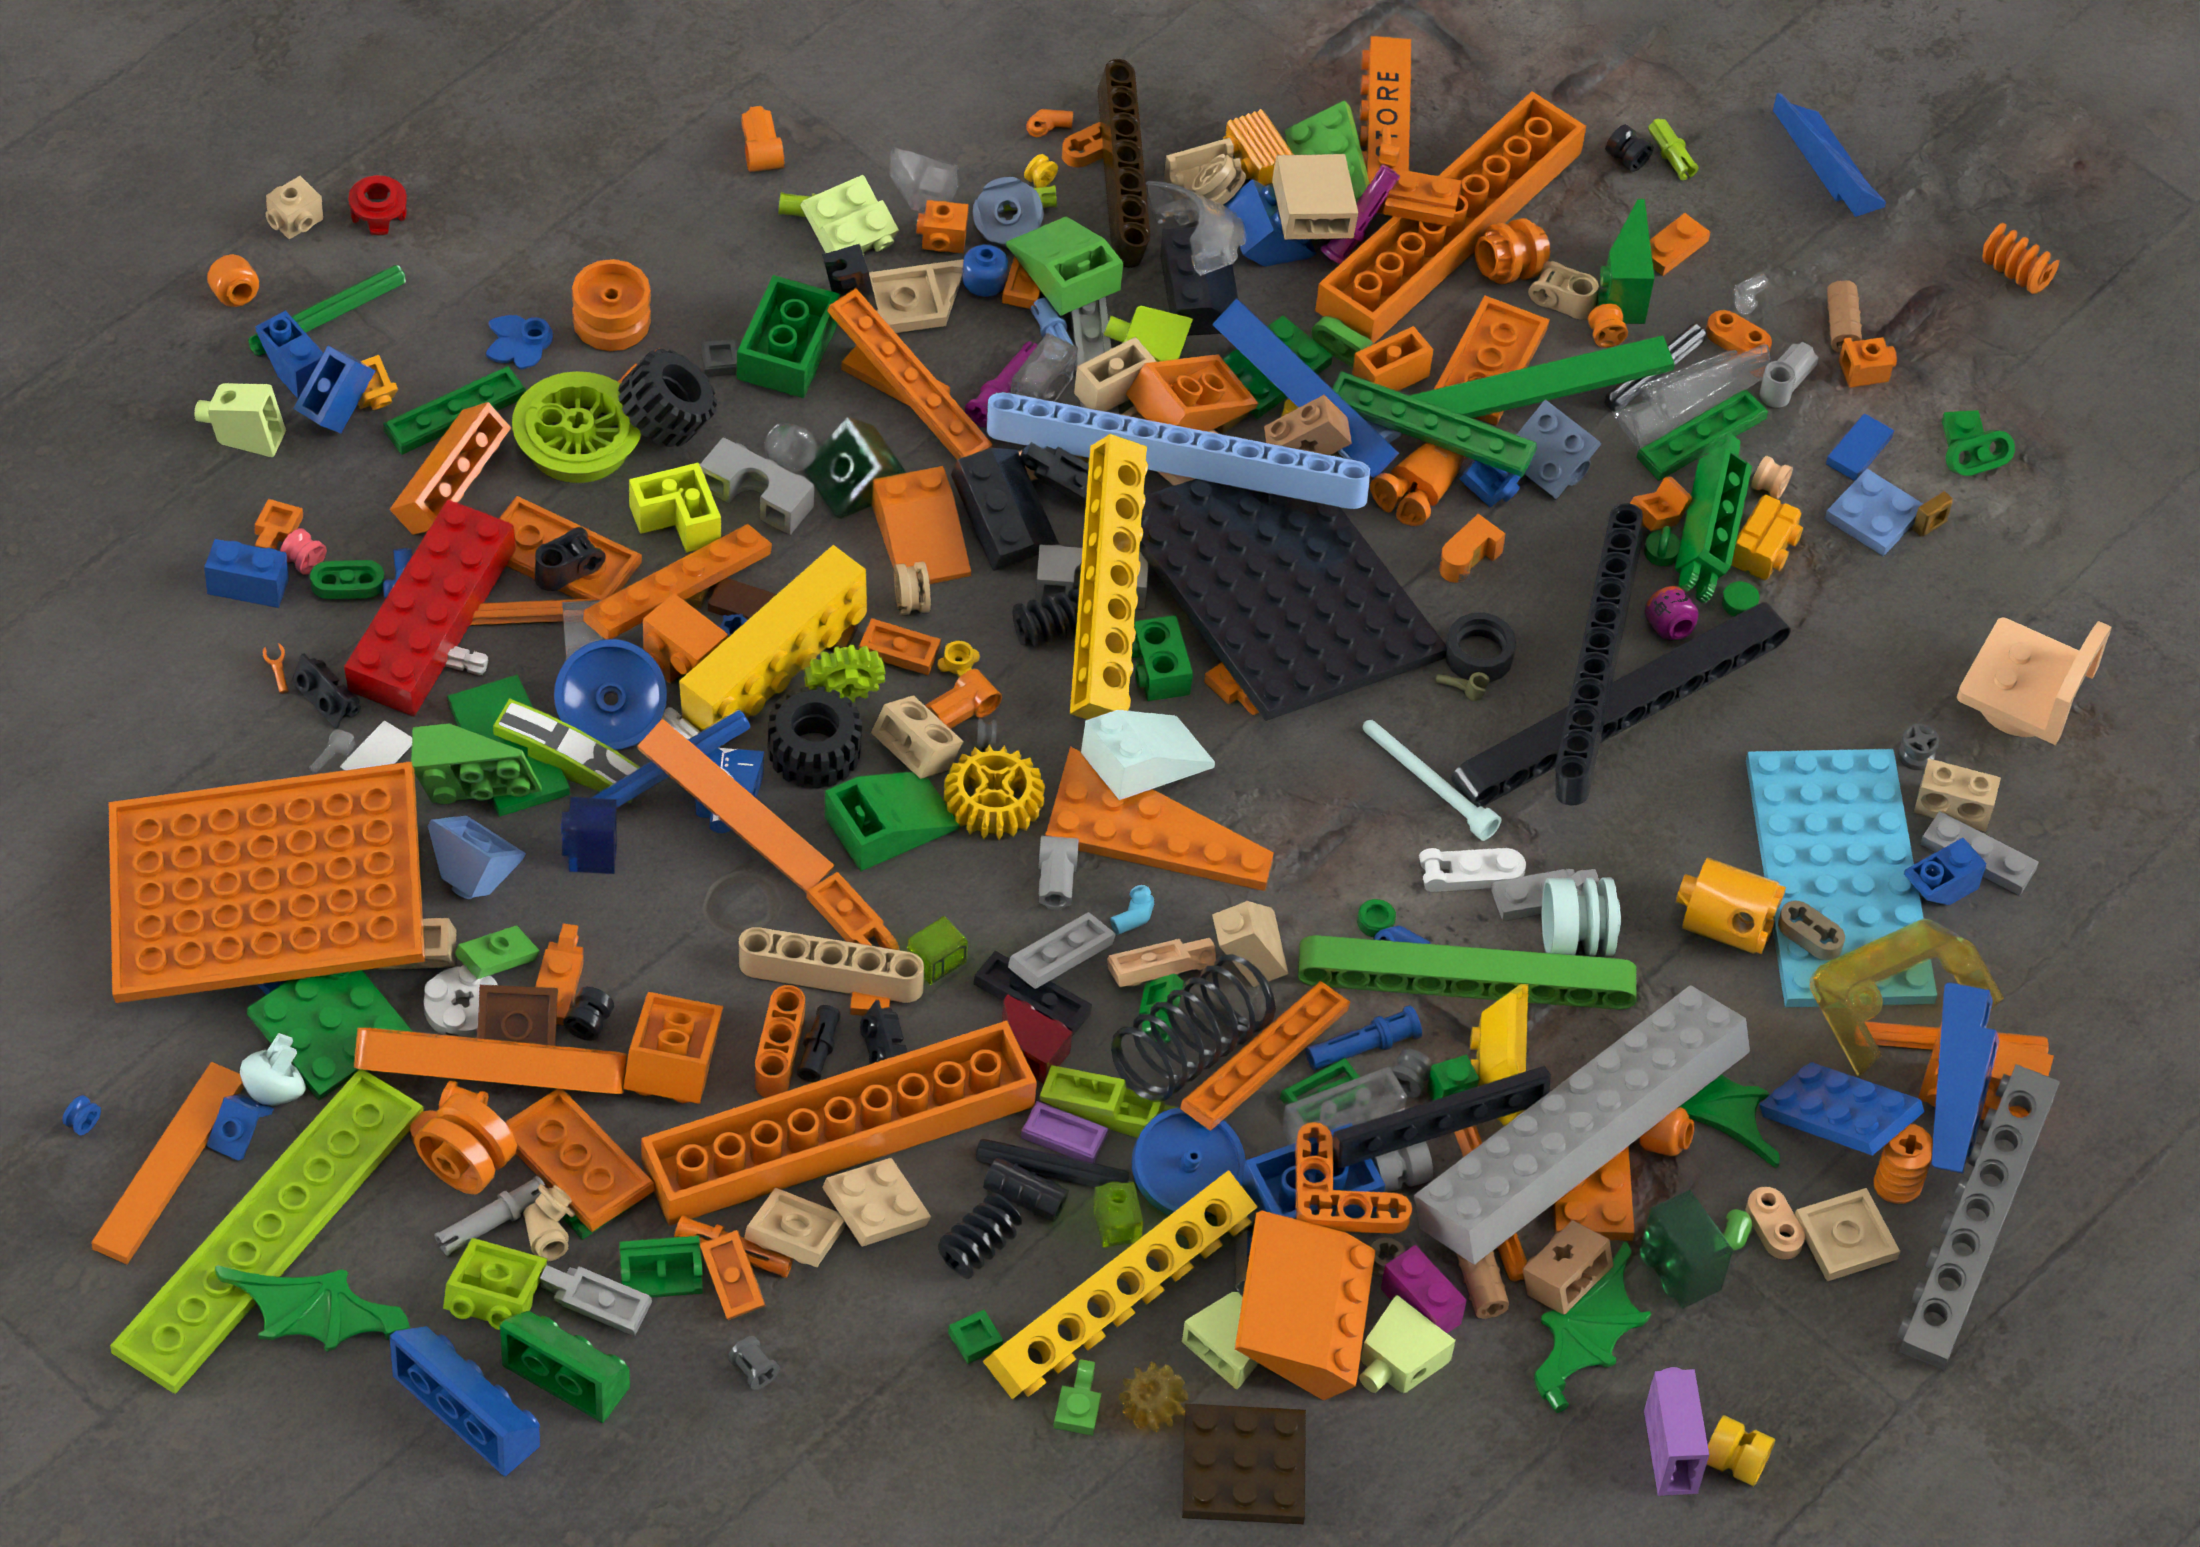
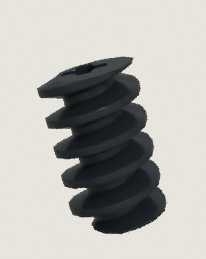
[1012,589,1079,647]
[938,1193,1022,1279]

